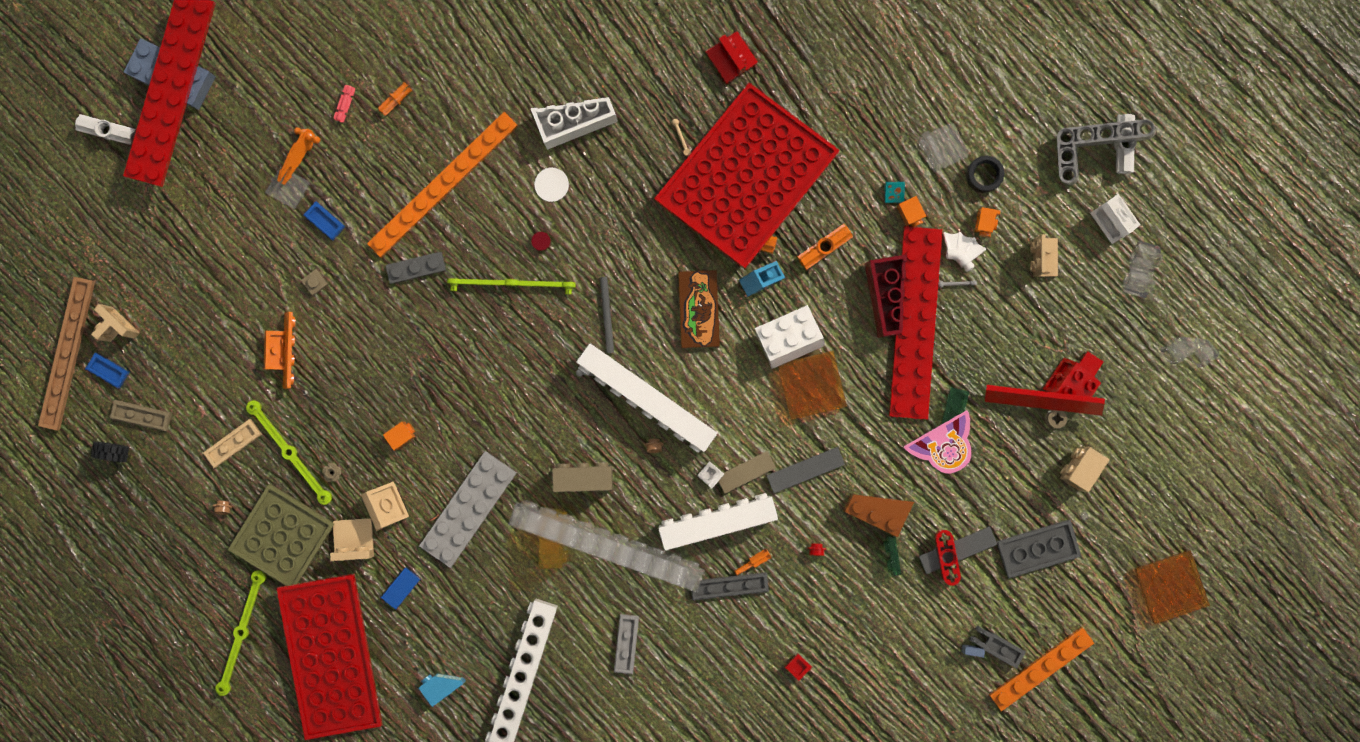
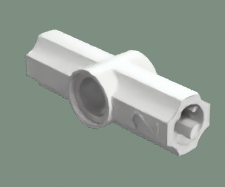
[75,114,136,145]
[1114,114,1137,174]

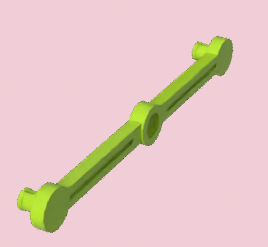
[447,278,576,295]
[246,400,332,505]
[215,570,267,696]

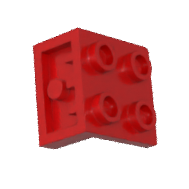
[1043,358,1101,397]

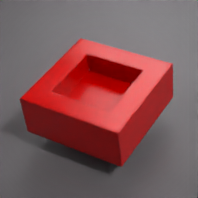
[785,653,812,681]

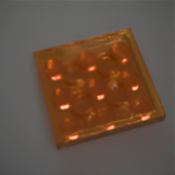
[778,351,847,420]
[1134,550,1210,624]

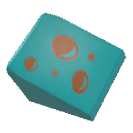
[884,182,905,203]

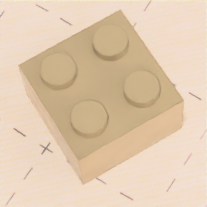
[1060,446,1110,492]

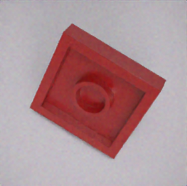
[705,31,758,84]

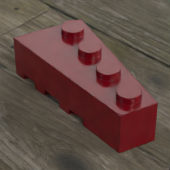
[864,254,907,338]

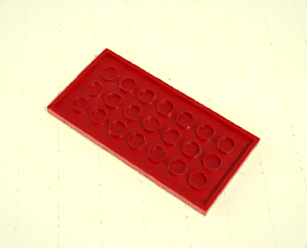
[276,573,383,740]

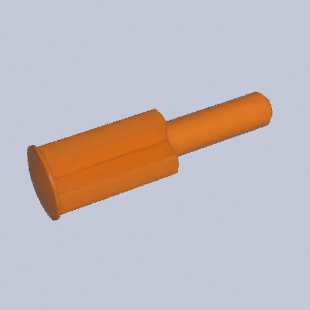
[734,548,771,575]

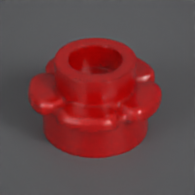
[807,544,826,556]

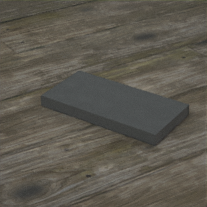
[996,519,1082,579]

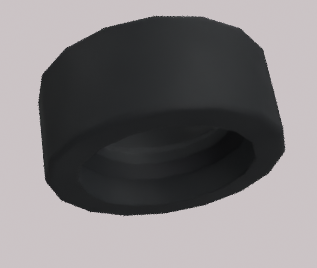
[966,155,1005,193]

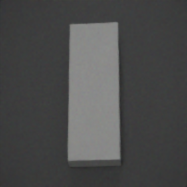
[614,614,639,674]

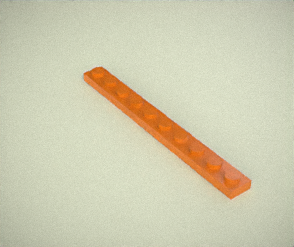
[367,112,518,258]

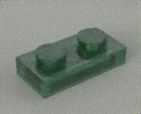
[941,387,969,424]
[883,535,901,576]

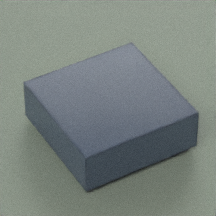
[961,645,985,657]

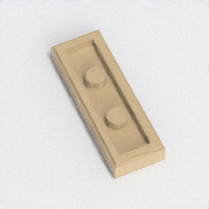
[203,419,262,468]

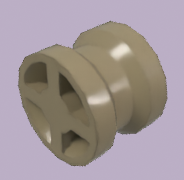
[1045,410,1067,428]

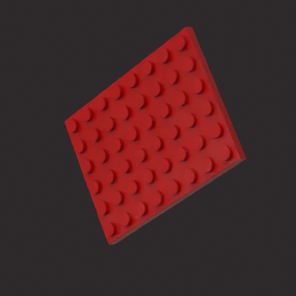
[654,83,840,270]

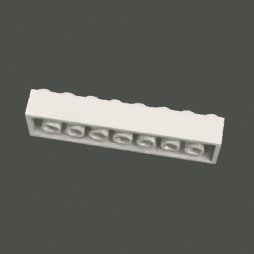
[577,344,717,453]

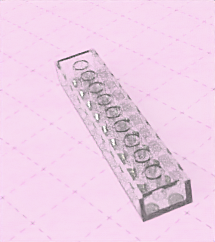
[508,501,705,592]

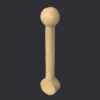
[672,119,691,156]

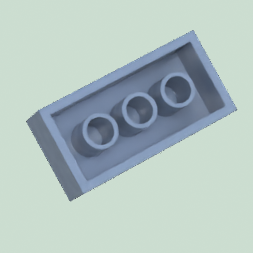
[124,38,216,110]

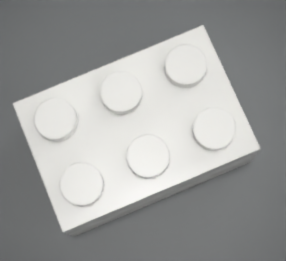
[755,305,824,369]

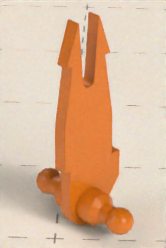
[277,128,320,185]

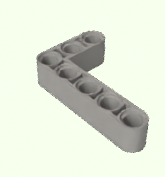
[1057,119,1156,186]

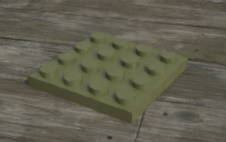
[228,484,334,586]

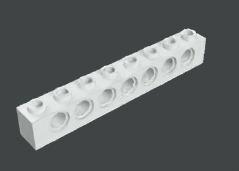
[485,599,558,742]

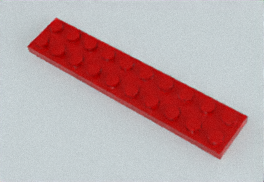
[123,0,216,187]
[889,226,943,420]

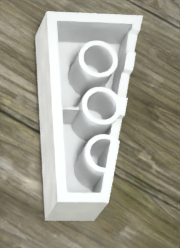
[531,97,618,150]

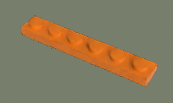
[989,627,1094,712]

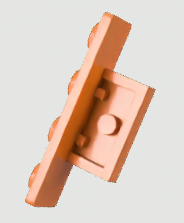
[264,312,295,389]

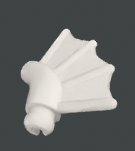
[943,232,986,272]

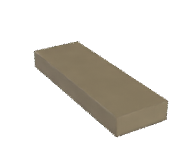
[110,400,172,431]
[718,451,776,494]

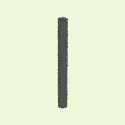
[600,277,614,353]

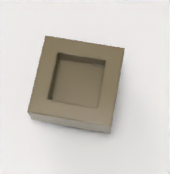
[301,269,329,296]

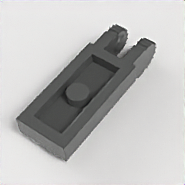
[969,626,1026,669]

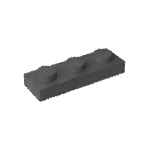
[386,252,447,284]

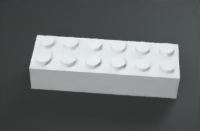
[659,493,778,550]

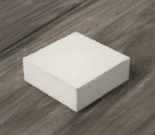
[697,461,724,488]

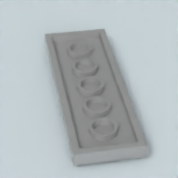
[419,451,517,568]

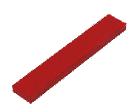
[985,385,1105,416]

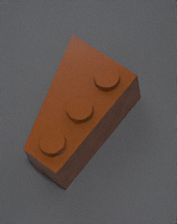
[843,494,914,537]

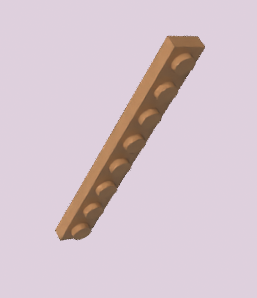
[38,277,95,430]

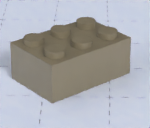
[552,462,613,492]

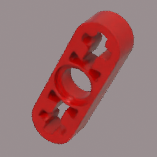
[934,529,961,586]

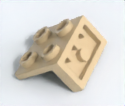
[1030,234,1058,277]
[330,518,374,561]

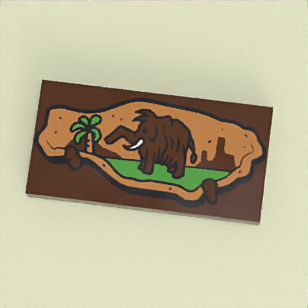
[678,270,720,348]

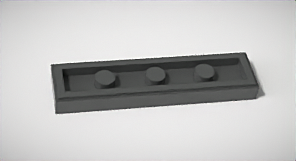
[766,447,845,493]
[918,526,997,574]
[690,572,769,600]

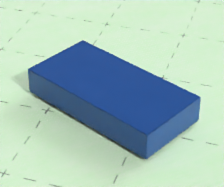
[303,201,346,241]
[85,353,130,388]
[381,567,421,610]

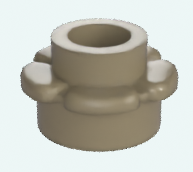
[322,463,341,482]

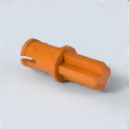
[378,82,412,116]

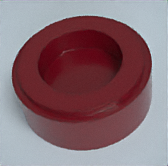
[531,232,551,251]

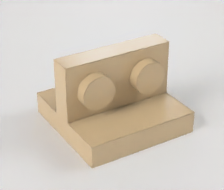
[91,304,140,342]
[361,482,409,531]

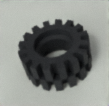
[90,441,129,462]

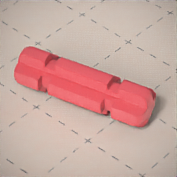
[333,85,355,123]

